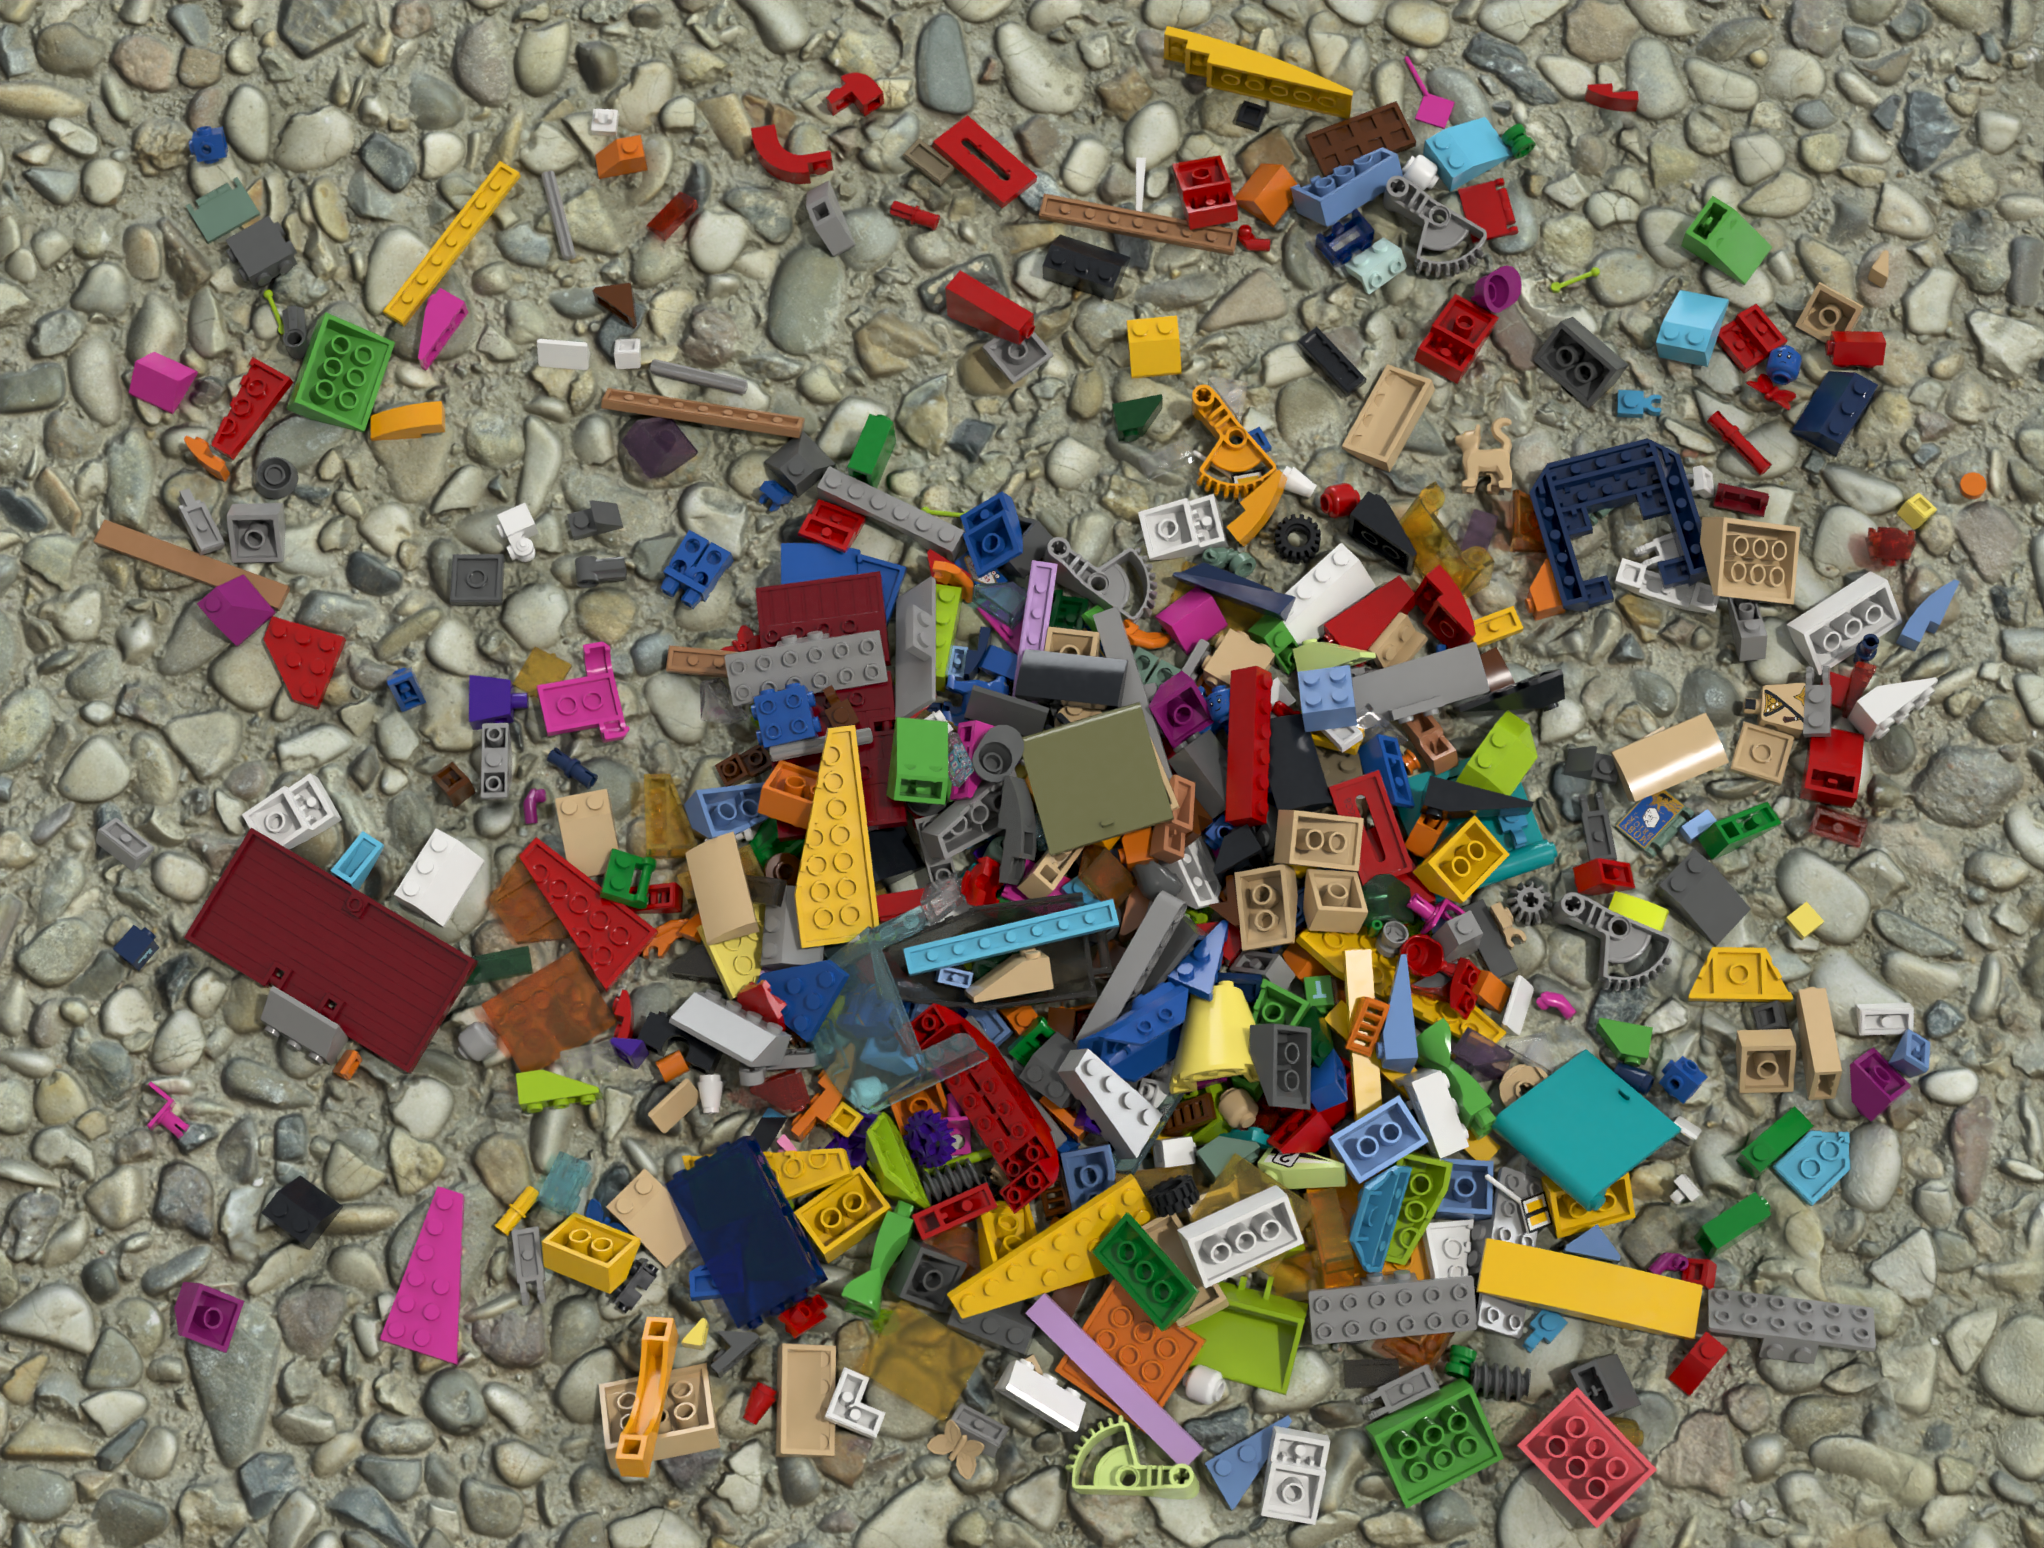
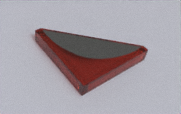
[1410,958,1459,1003]

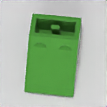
[1681,196,1772,285]
[886,717,948,805]

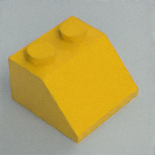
[1127,316,1182,379]

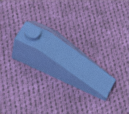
[684,782,769,839]
[1376,954,1418,1074]

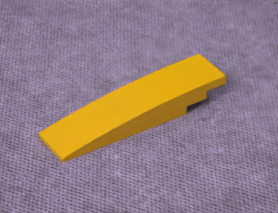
[1164,26,1353,119]
[1476,1238,1703,1341]

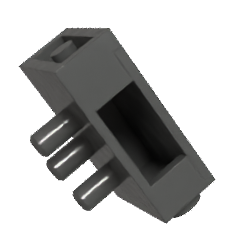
[1168,729,1228,819]

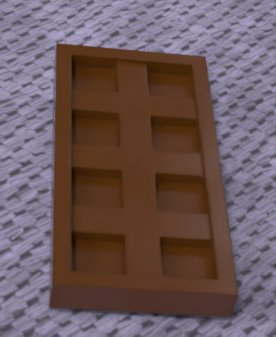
[1305,101,1416,178]

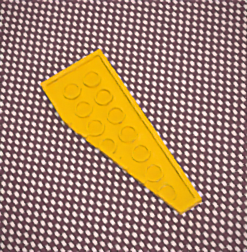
[1296,920,1507,1053]
[947,1174,1157,1319]

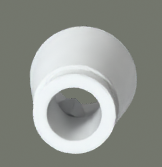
[1283,466,1317,498]
[697,1075,724,1114]

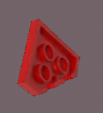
[263,616,346,710]

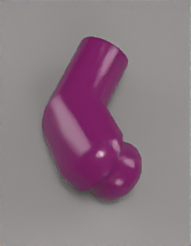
[523,788,546,824]
[1646,1252,1689,1275]

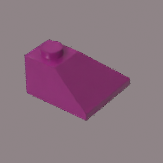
[197,574,276,646]
[1148,671,1214,749]
[1850,1047,1911,1121]
[174,1282,244,1353]

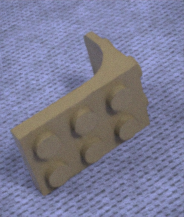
[1314,745,1367,831]

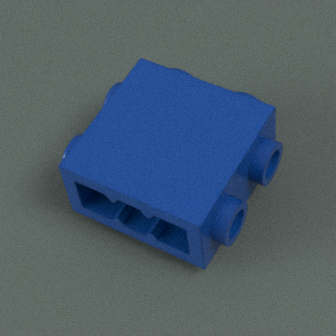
[751,683,822,752]

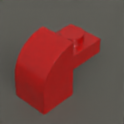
[826,73,885,117]

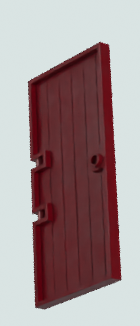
[755,571,908,842]
[184,827,478,1074]

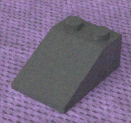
[1655,849,1751,947]
[1249,1023,1311,1110]

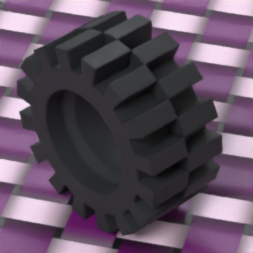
[1274,514,1321,564]
[1146,1174,1200,1217]

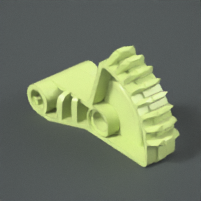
[1065,1415,1200,1500]

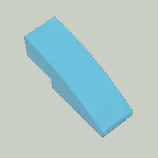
[331,831,384,890]

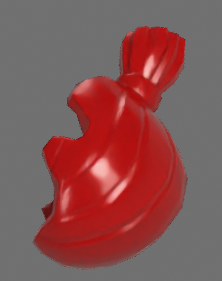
[1399,934,1457,978]

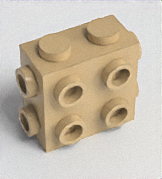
[1201,628,1275,688]

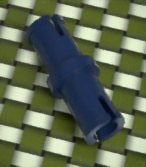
[1853,634,1879,668]
[547,748,598,789]

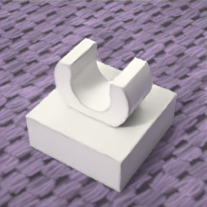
[591,109,619,136]
[1686,465,1714,499]
[1670,1174,1703,1204]

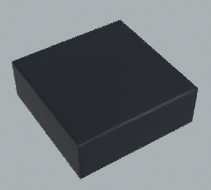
[1236,100,1267,132]

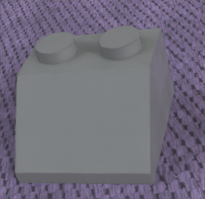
[227,503,286,563]

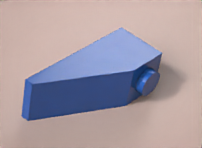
[387,667,426,712]
[1358,734,1415,809]

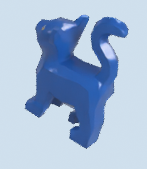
[942,675,1009,728]

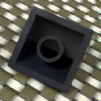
[261,1175,343,1250]

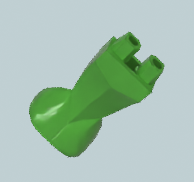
[1416,1018,1496,1140]
[841,1200,915,1320]

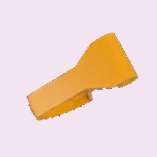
[1192,384,1277,499]

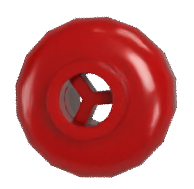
[1320,483,1360,519]

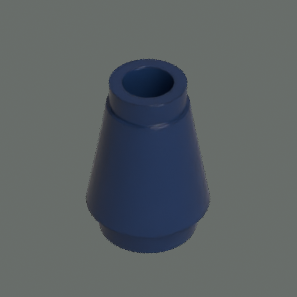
[1614,1062,1655,1096]

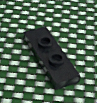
[1297,326,1366,397]

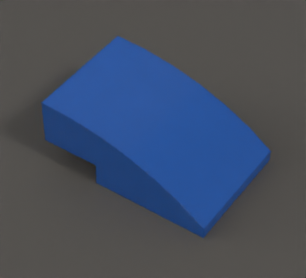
[960,491,1023,578]
[781,543,861,584]

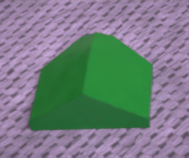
[749,818,805,869]

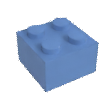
[1297,665,1358,732]
[1435,1158,1494,1221]

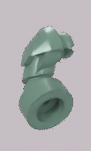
[1202,547,1256,578]

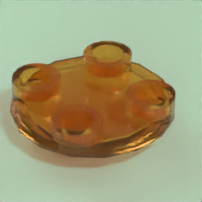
[932,1227,981,1281]

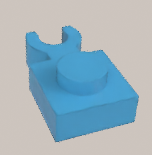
[1617,390,1662,418]

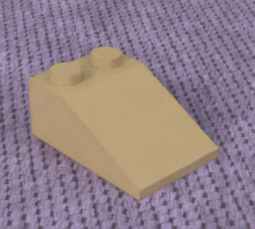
[555,789,619,878]
[1273,810,1364,871]
[1234,864,1298,951]
[964,947,1054,1003]
[606,1168,704,1269]

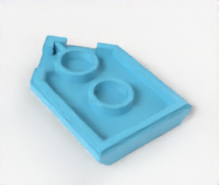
[1772,1131,1850,1207]

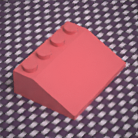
[1517,1387,1657,1528]

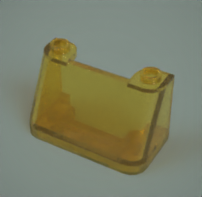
[1399,481,1495,600]

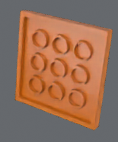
[1054,1278,1207,1433]

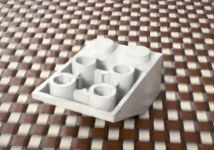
[1848,677,1938,742]

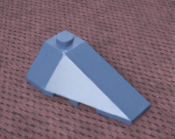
[1061,1144,1116,1211]

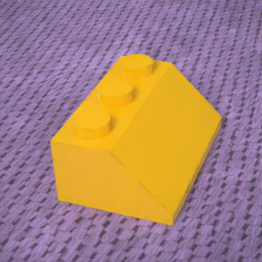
[1413,815,1510,904]
[794,1165,893,1264]
[1541,1172,1636,1239]
[542,1212,641,1294]

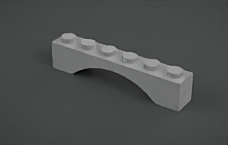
[817,466,965,563]

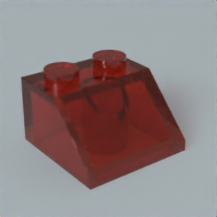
[749,1068,811,1113]

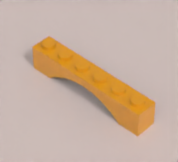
[615,1317,679,1478]

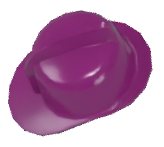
[1470,265,1522,313]

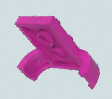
[536,642,629,743]

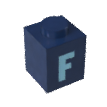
[113,925,160,971]

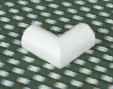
[824,1367,885,1440]

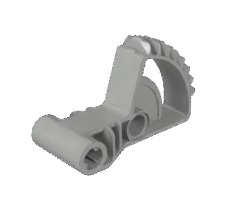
[1382,176,1487,278]
[1042,537,1157,624]
[1551,892,1672,992]

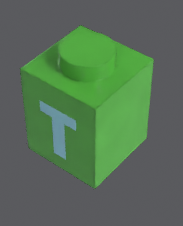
[1303,975,1334,1018]

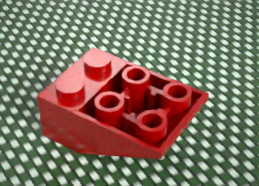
[1799,728,1864,809]

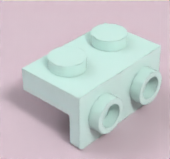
[1345,237,1407,294]

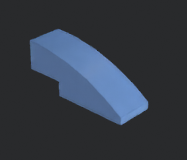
[1896,579,1960,651]

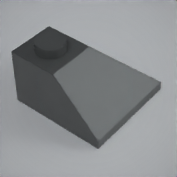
[764,431,836,498]

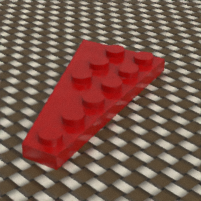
[519,837,658,993]

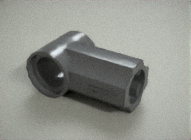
[282,305,309,359]
[575,556,627,588]

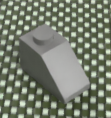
[1229,951,1296,990]

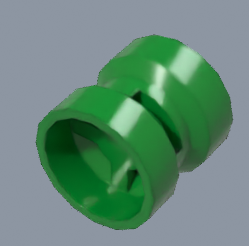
[1501,123,1536,159]
[1443,1345,1477,1380]

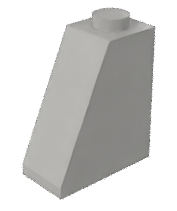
[1431,910,1483,963]

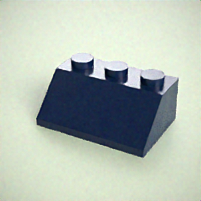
[1791,371,1878,457]

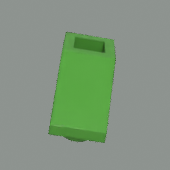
[1248,614,1299,675]

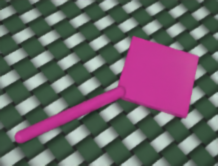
[1404,56,1455,129]

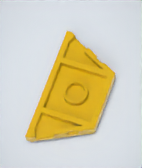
[1688,947,1793,1002]

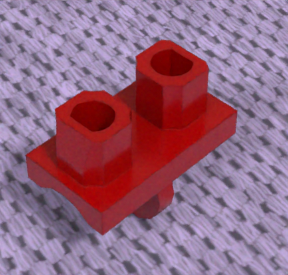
[778,1294,828,1338]

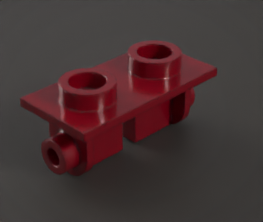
[1713,483,1769,518]

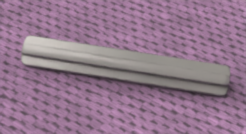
[542,171,576,261]
[650,359,748,395]
[769,728,873,762]

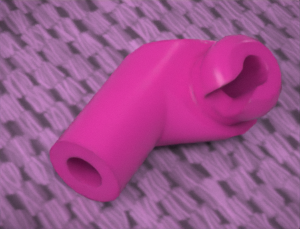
[1536,991,1577,1020]

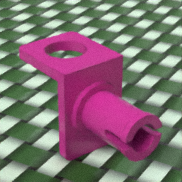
[1406,893,1466,934]
[147,1081,190,1139]
[942,1093,971,1156]

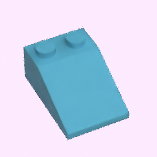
[1423,117,1513,192]
[1656,290,1729,367]

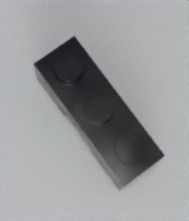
[637,1011,724,1075]

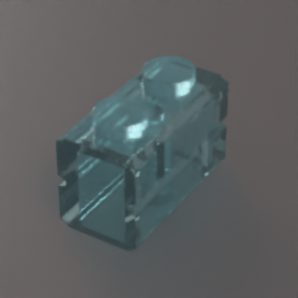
[536,1151,593,1217]

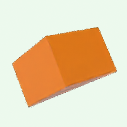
[1472,970,1512,1014]

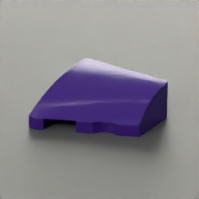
[818,1111,878,1172]

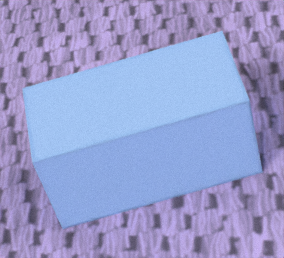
[948,645,968,681]
[1679,809,1717,844]
[935,967,973,989]

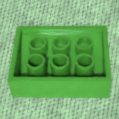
[286,312,395,432]
[1365,1378,1504,1508]

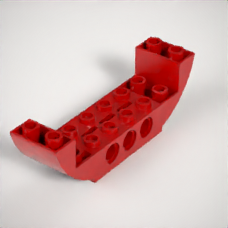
[895,1003,1059,1214]

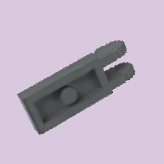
[1578,792,1617,861]

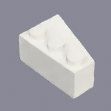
[1395,1068,1469,1159]

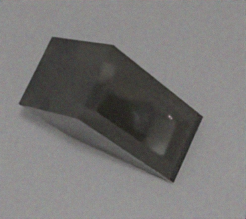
[667,944,722,985]

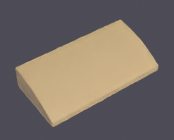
[1342,364,1435,472]
[1611,713,1729,802]
[685,831,759,946]
[1142,1213,1229,1328]
[776,1343,836,1457]

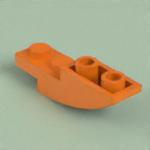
[791,1042,858,1142]

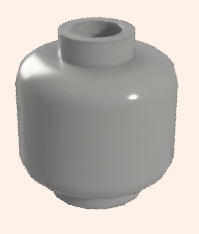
[458,1022,498,1061]

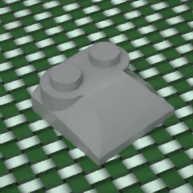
[982,332,1053,385]

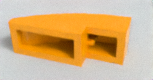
[371,401,445,441]
[1227,470,1287,547]

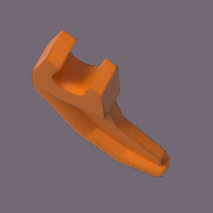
[933,561,976,603]
[1123,619,1171,649]
[643,918,690,959]

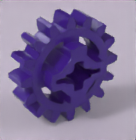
[904,1109,956,1169]

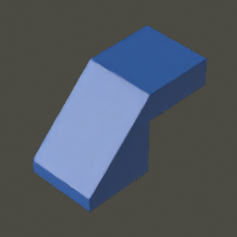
[978,645,1018,684]

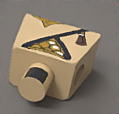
[1743,683,1805,739]

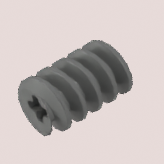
[922,1158,981,1206]
[1472,1361,1531,1403]

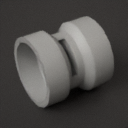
[1375,921,1409,958]

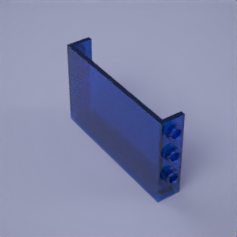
[665,1136,828,1330]

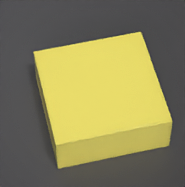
[1785,901,1824,940]

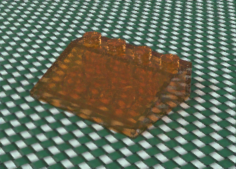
[481,950,617,1072]

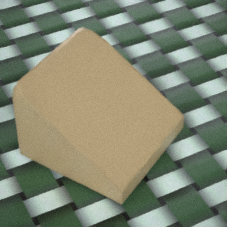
[1867,250,1889,288]

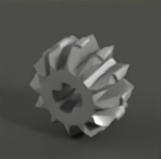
[1506,881,1552,927]

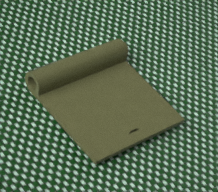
[1020,702,1174,856]

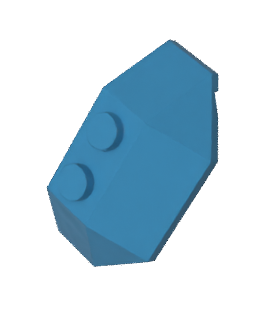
[1349,1165,1412,1272]

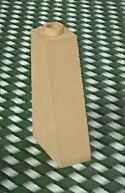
[1796,987,1842,1100]

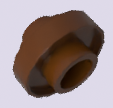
[764,853,800,887]

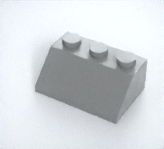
[761,885,824,971]
[260,986,349,1065]

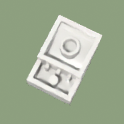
[1138,494,1229,560]
[242,774,342,849]
[1260,1426,1330,1525]

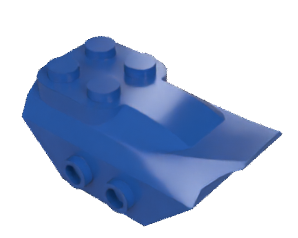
[1076,982,1189,1082]

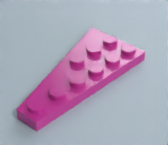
[380,1186,465,1366]

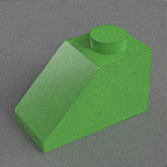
[1596,1017,1653,1067]

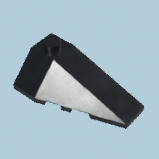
[1452,669,1565,712]
[1420,775,1534,820]

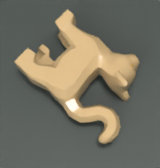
[1455,417,1512,495]

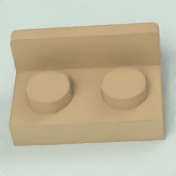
[1368,612,1428,669]

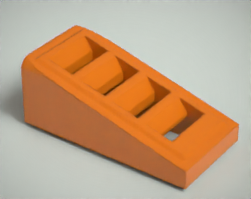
[1345,996,1390,1057]

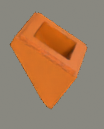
[333,1049,362,1081]

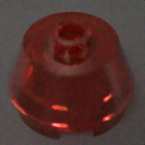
[1865,527,1917,567]

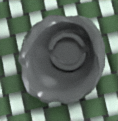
[1132,861,1183,902]

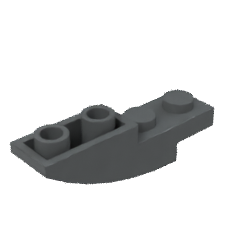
[998,775,1036,885]

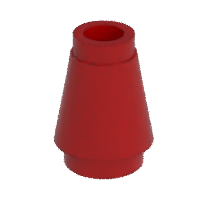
[743,1381,777,1425]

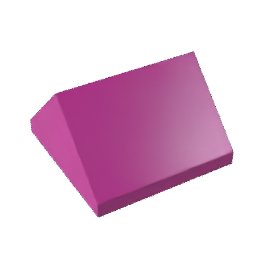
[129,352,198,414]
[1155,587,1228,656]

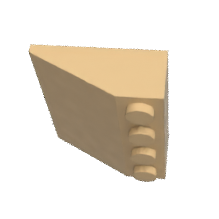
[1700,517,1800,604]
[599,1363,720,1470]

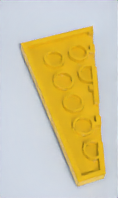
[682,1148,853,1232]

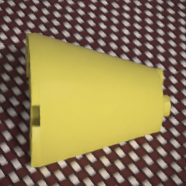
[1169,981,1260,1094]

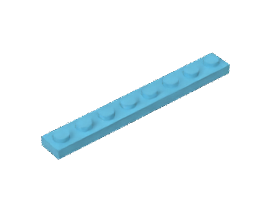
[903,899,1119,976]

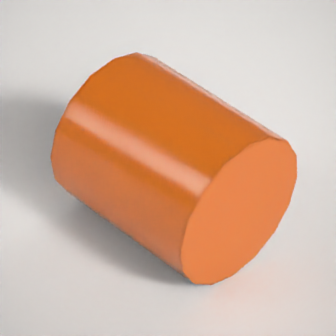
[655,1050,690,1083]

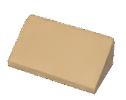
[648,1078,701,1134]

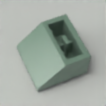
[1196,1136,1260,1190]

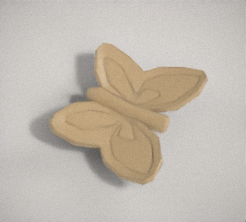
[927,1419,984,1480]

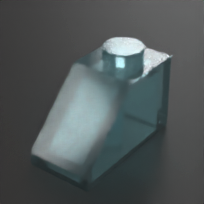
[972,582,1027,630]

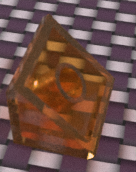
[1509,489,1547,553]
[1078,844,1137,909]

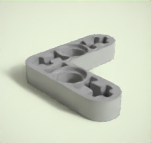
[739,1048,821,1086]

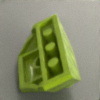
[1456,710,1538,796]
[865,1112,931,1210]

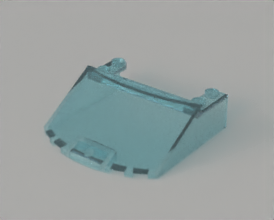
[813,906,989,1115]

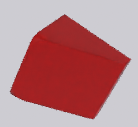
[1820,671,1851,709]
[1681,1258,1717,1290]

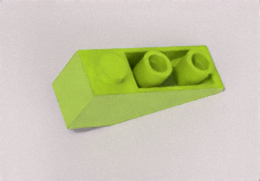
[516,1069,603,1113]

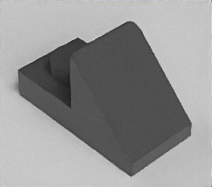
[567,500,623,541]
[1564,746,1618,785]
[711,1331,762,1378]

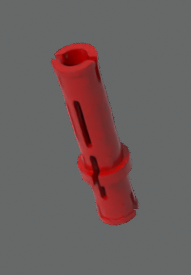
[1707,410,1772,476]

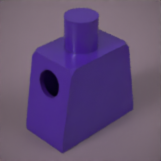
[469,675,529,730]

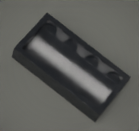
[1015,649,1128,711]
[1268,714,1333,812]

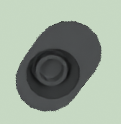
[972,725,1024,783]

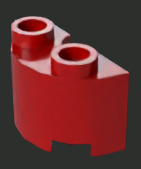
[961,856,1004,918]

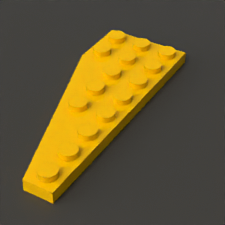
[794,725,881,948]

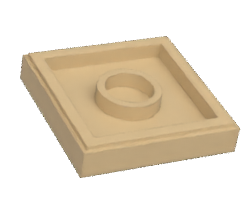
[1729,721,1795,786]

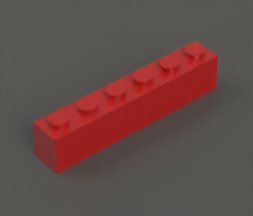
[1225,666,1273,827]

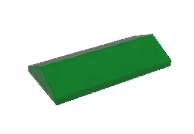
[1092,1213,1199,1331]

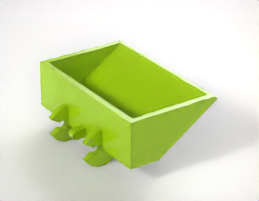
[1187,1276,1309,1395]

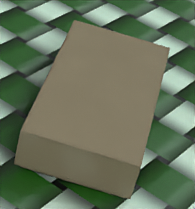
[903,138,956,187]

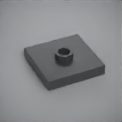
[450,554,505,605]

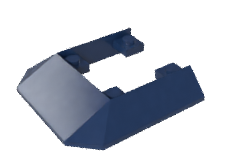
[1529,438,1708,612]

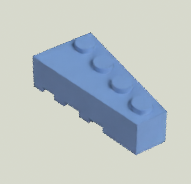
[1290,147,1403,227]

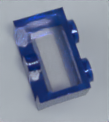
[1315,208,1375,266]

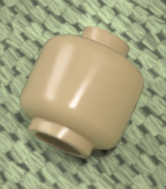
[1218,1087,1259,1128]

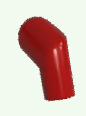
[1237,224,1270,252]

